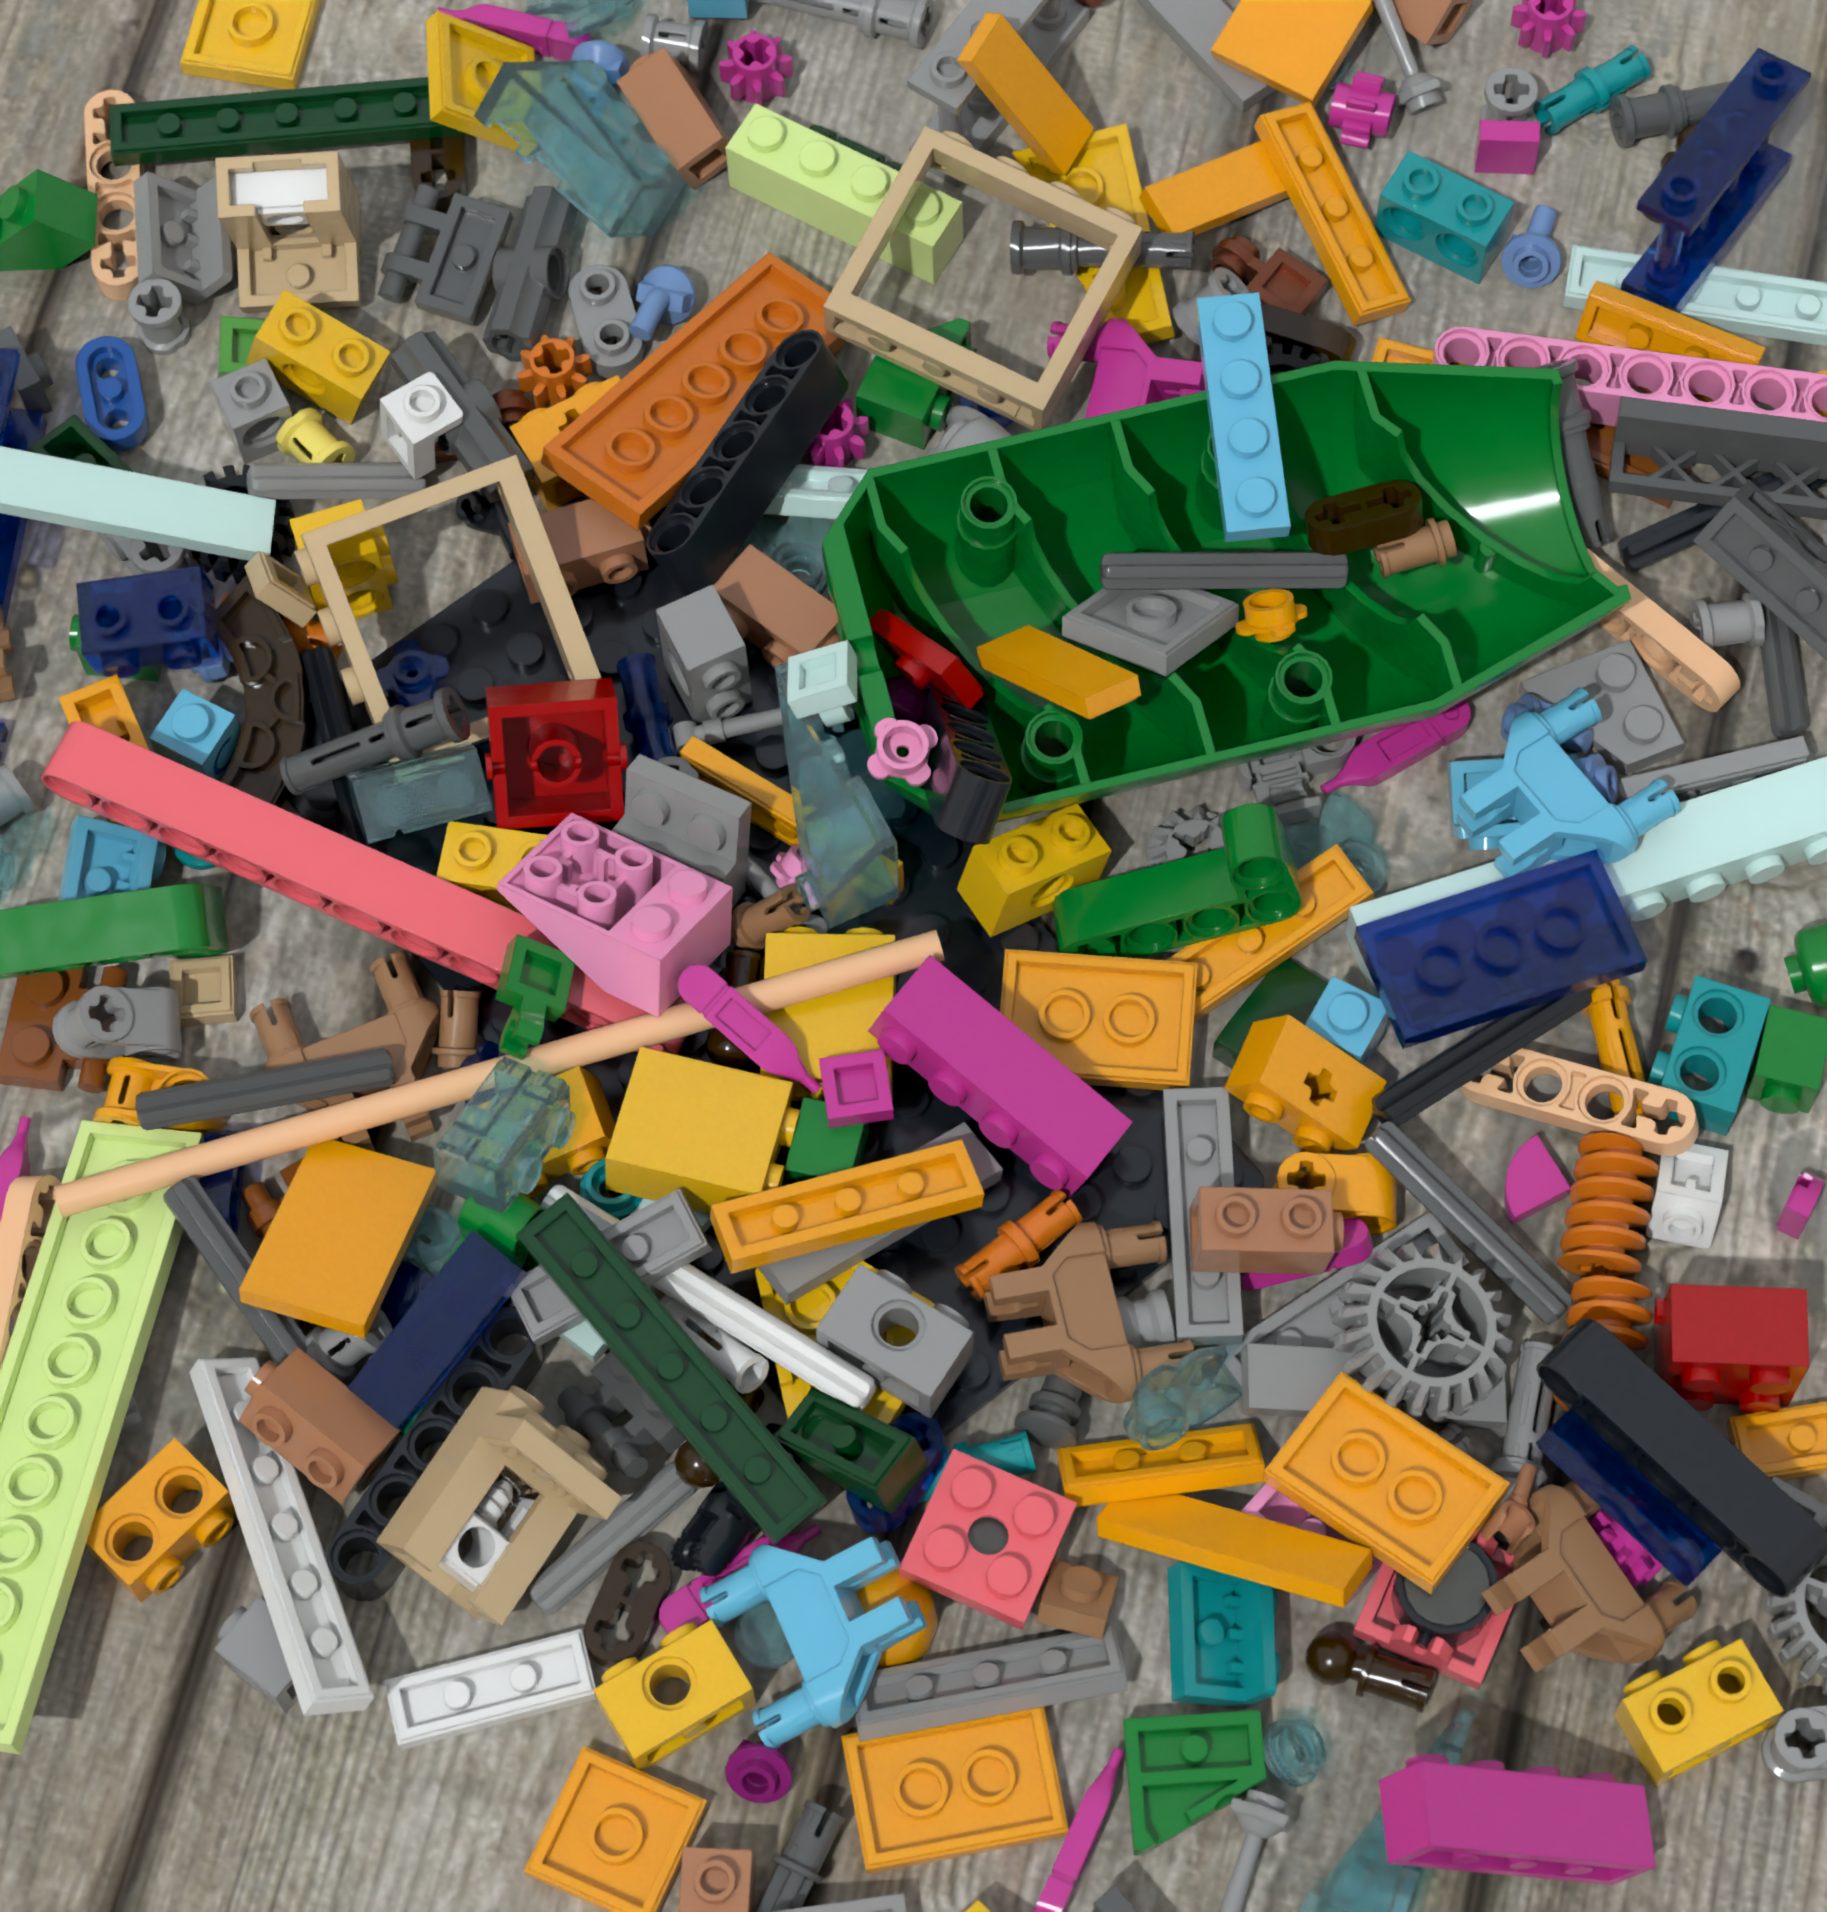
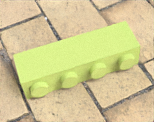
[725,103,963,285]

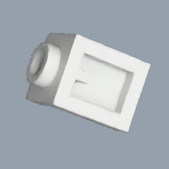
[379,372,463,480]
[1646,1144,1729,1249]

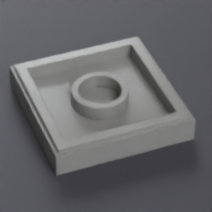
[1062,588,1239,676]

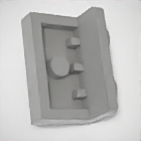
[133,171,234,305]

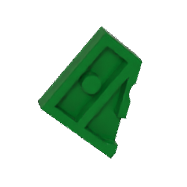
[1123,1710,1267,1856]

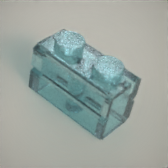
[346,741,493,844]
[433,1056,576,1213]

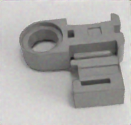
[1236,737,1357,826]

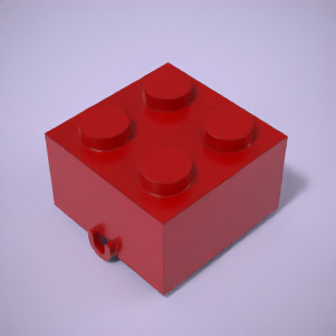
[485,678,628,829]
[1653,1284,1809,1414]

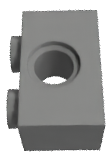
[656,584,753,726]
[816,1264,974,1419]

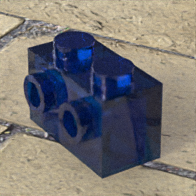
[76,566,220,678]

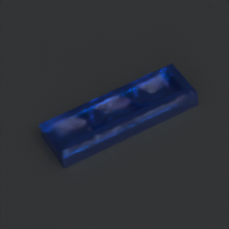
[347,1230,528,1431]
[1536,1409,1722,1587]

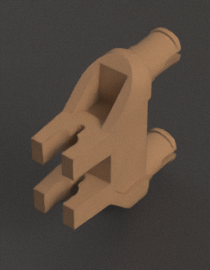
[250,951,440,1152]
[983,1220,1198,1403]
[1481,1466,1698,1673]

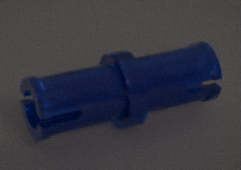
[616,653,675,761]

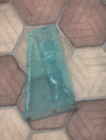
[474,60,686,238]

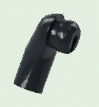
[455,491,516,561]

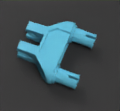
[1456,687,1681,884]
[699,1536,928,1749]

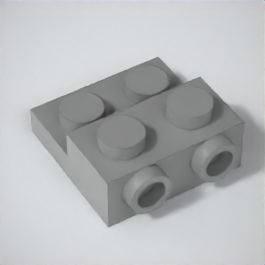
[612,754,752,908]

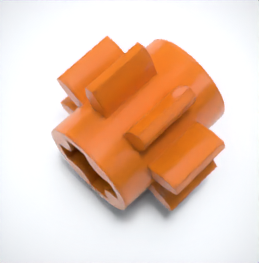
[517,334,593,409]

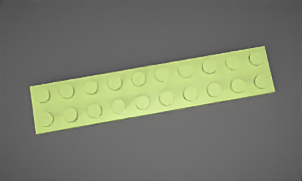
[0,1120,207,1755]

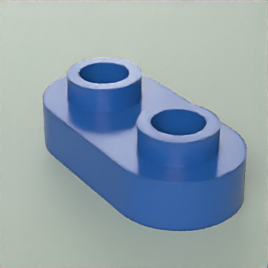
[75,336,149,452]

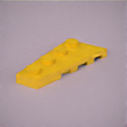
[1012,123,1175,344]

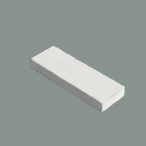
[384,1629,596,1750]

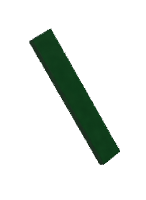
[109,77,467,166]
[515,1192,827,1546]

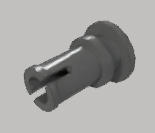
[1014,1374,1083,1450]

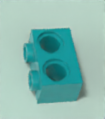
[1375,150,1515,285]
[1647,975,1771,1136]

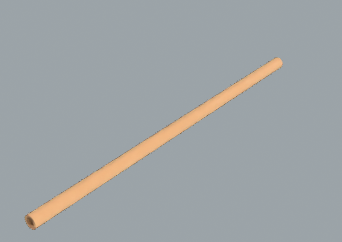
[54,930,945,1218]

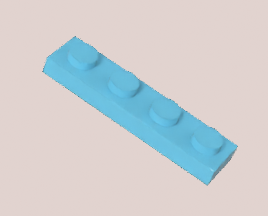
[1195,292,1291,542]

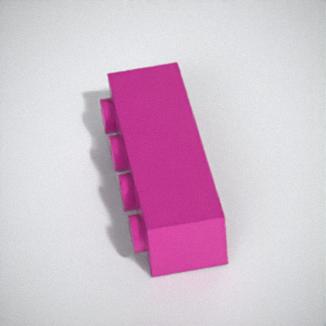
[868,955,1133,1198]
[1379,1754,1656,1885]

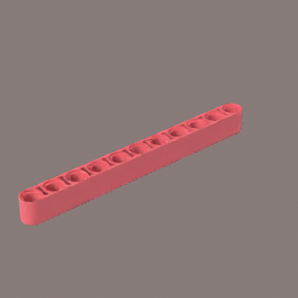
[41,721,687,1055]

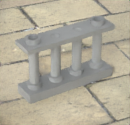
[907,0,1089,188]

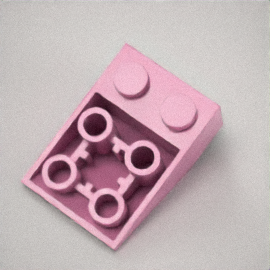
[497,813,733,1018]

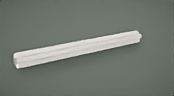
[541,1185,877,1411]

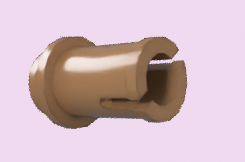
[1373,517,1457,579]
[731,884,810,951]
[432,990,483,1068]

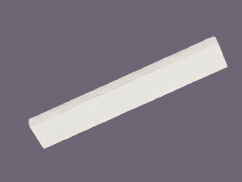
[189,1357,374,1716]

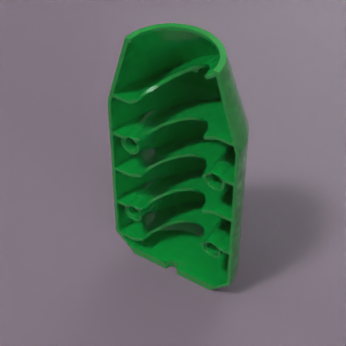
[822,361,1631,823]

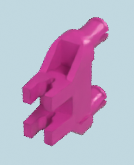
[1047,318,1205,419]

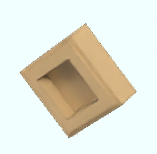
[244,551,317,628]
[169,955,238,1027]

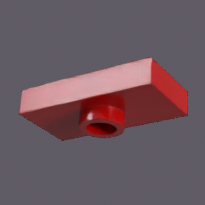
[869,609,984,710]

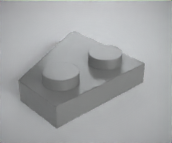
[1518,639,1684,776]

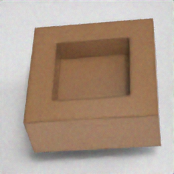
[1036,1559,1119,1640]

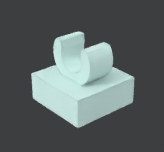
[787,640,857,727]

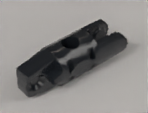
[670,1423,801,1577]

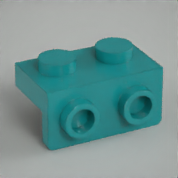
[1167,1561,1281,1709]

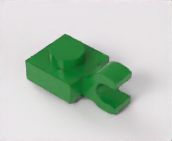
[495,934,575,1060]

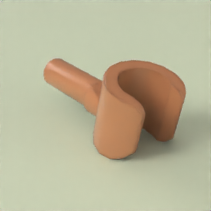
[1481,1463,1538,1555]

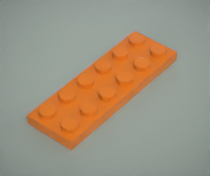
[541,252,848,531]

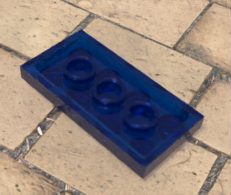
[1354,850,1647,1049]

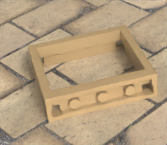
[823,126,1143,431]
[294,455,601,773]

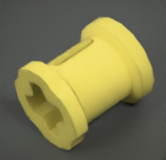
[276,408,356,463]

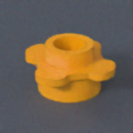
[1235,589,1308,643]

